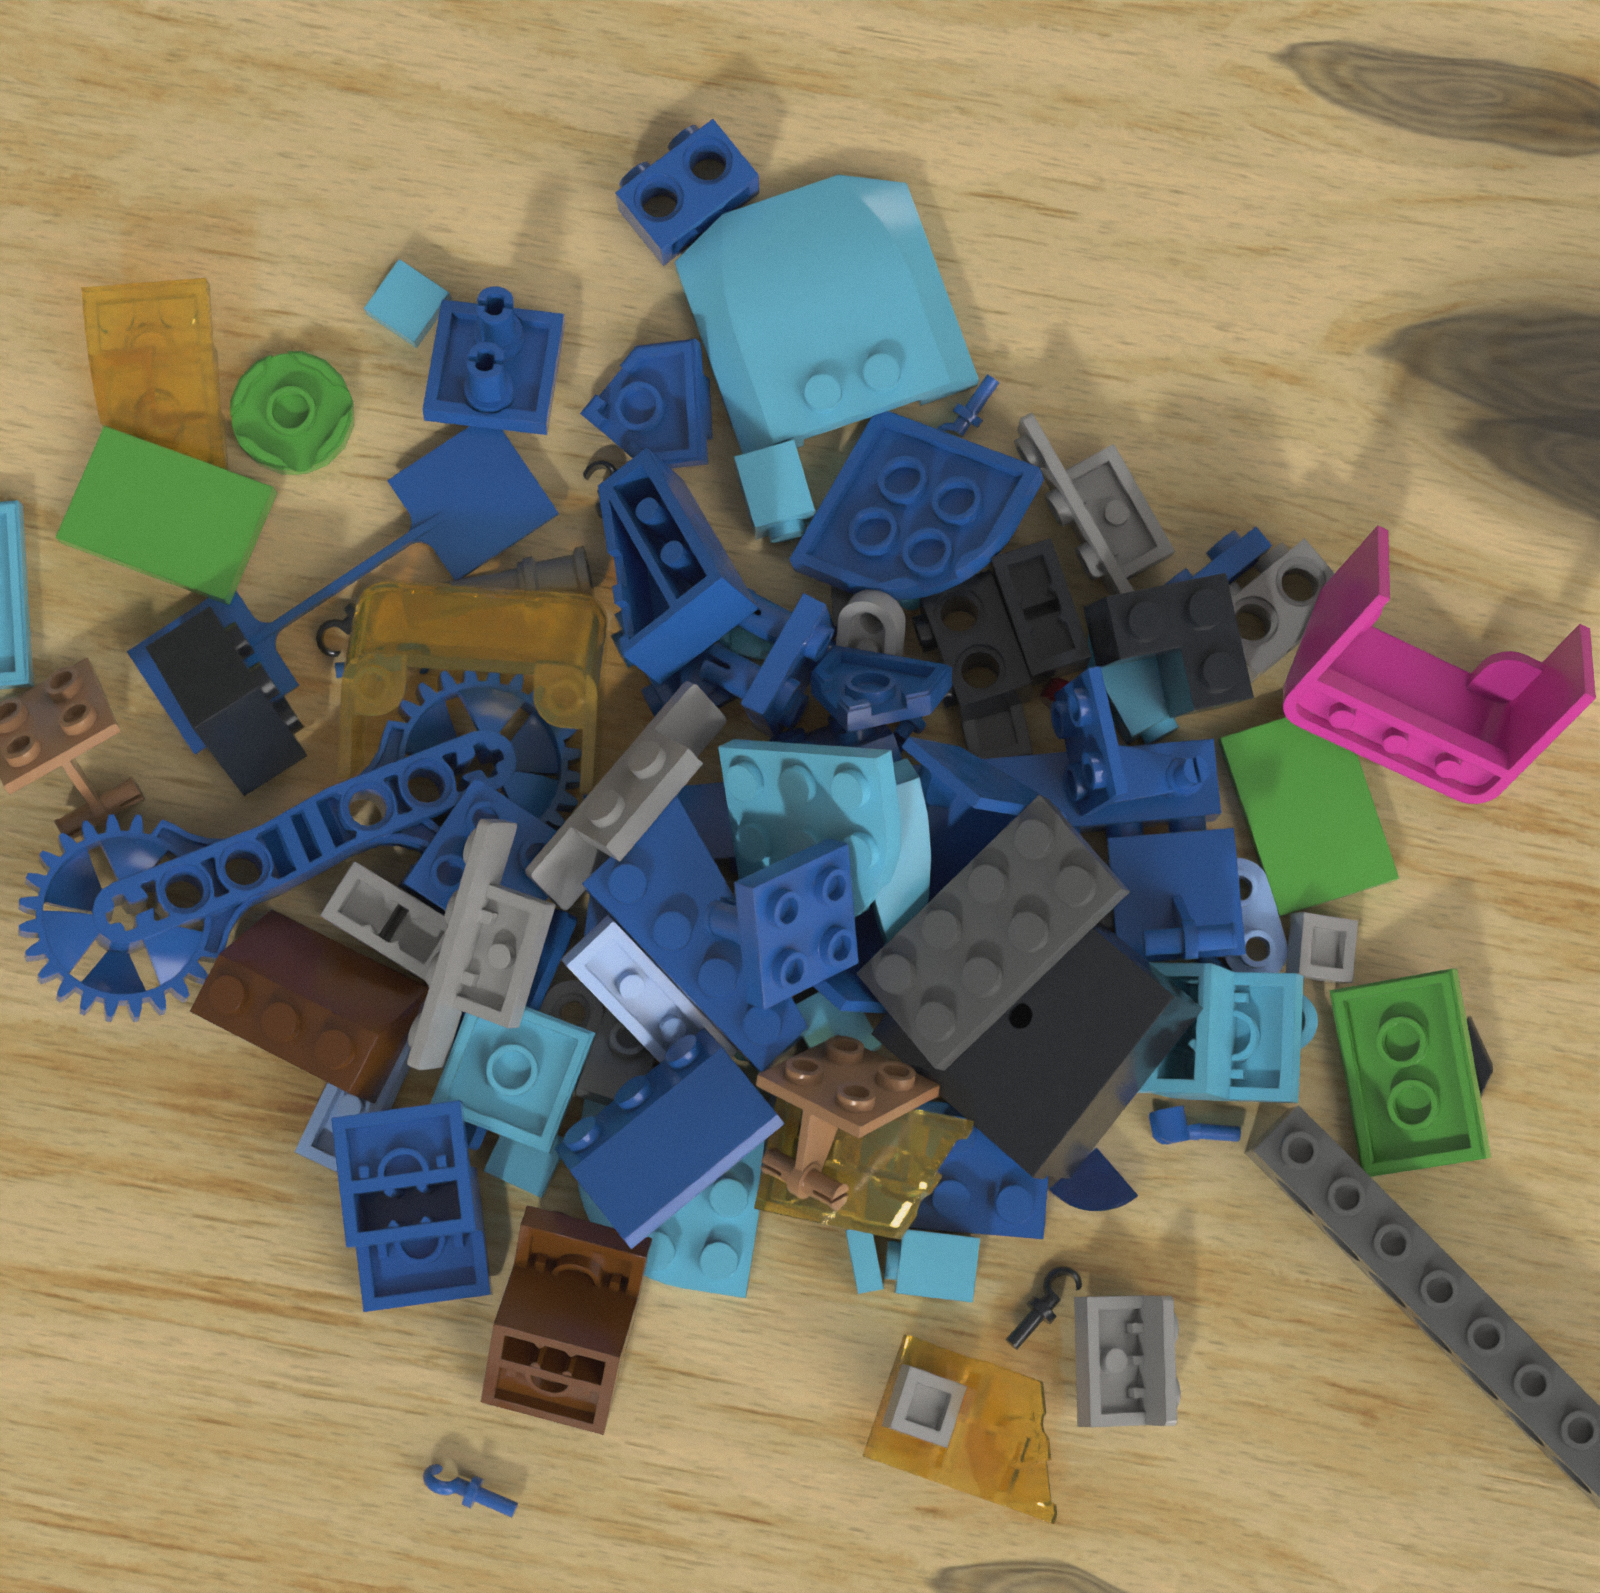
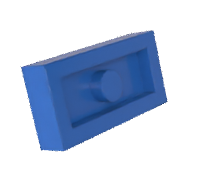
[1165,527,1272,585]

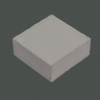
[1286,912,1358,984]
[881,1364,967,1448]

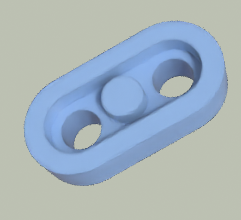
[1222,858,1288,973]

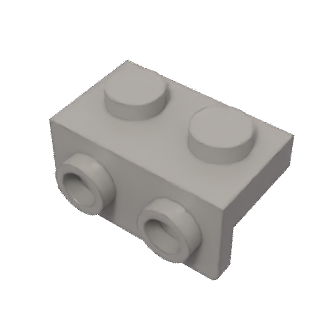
[1074,1295,1181,1427]

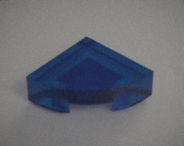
[1048,1147,1138,1211]

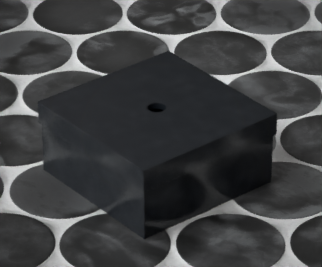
[871,921,1203,1180]

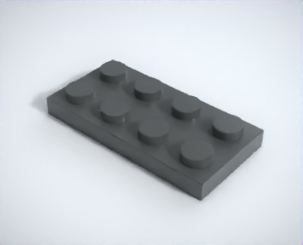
[856,795,1130,1071]

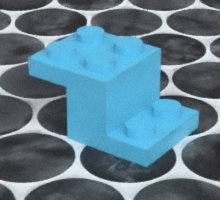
[1137,962,1304,1103]

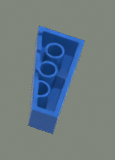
[582,795,808,1073]

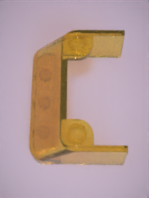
[337,580,608,793]

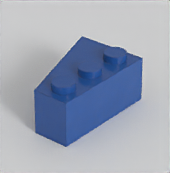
[598,447,759,684]

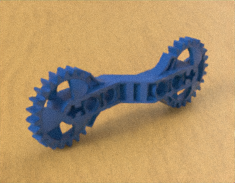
[18,665,584,1022]

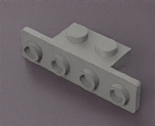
[1014,412,1175,596]
[525,681,726,910]
[407,819,556,1070]

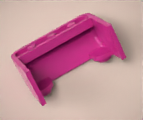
[1283,525,1596,804]

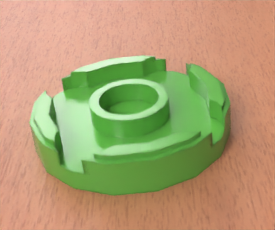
[230,351,354,475]

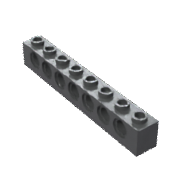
[1245,1105,1600,1509]

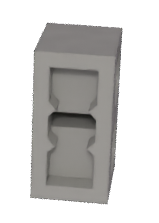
[1229,538,1335,683]
[320,861,448,981]

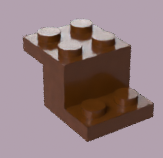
[480,1205,652,1435]

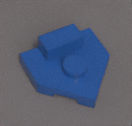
[580,339,713,469]
[811,645,952,732]

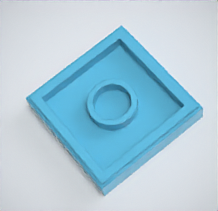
[430,1006,596,1154]

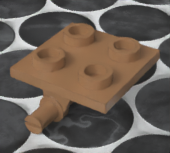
[0,658,145,839]
[756,1035,940,1210]

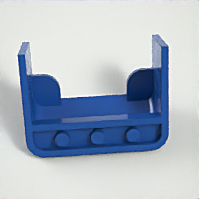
[813,737,1067,1014]

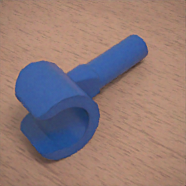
[1149,1105,1241,1145]

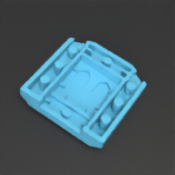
[675,175,979,454]

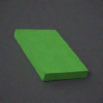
[55,426,277,606]
[1218,717,1399,917]
[1329,968,1492,1177]

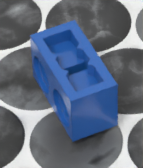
[615,119,760,266]

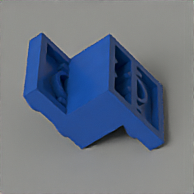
[331,1100,493,1312]

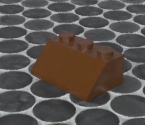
[189,909,429,1104]

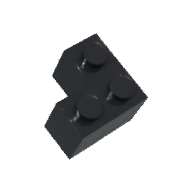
[1083,573,1254,718]
[146,606,308,796]

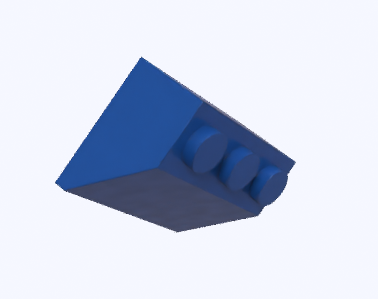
[555,1027,785,1249]

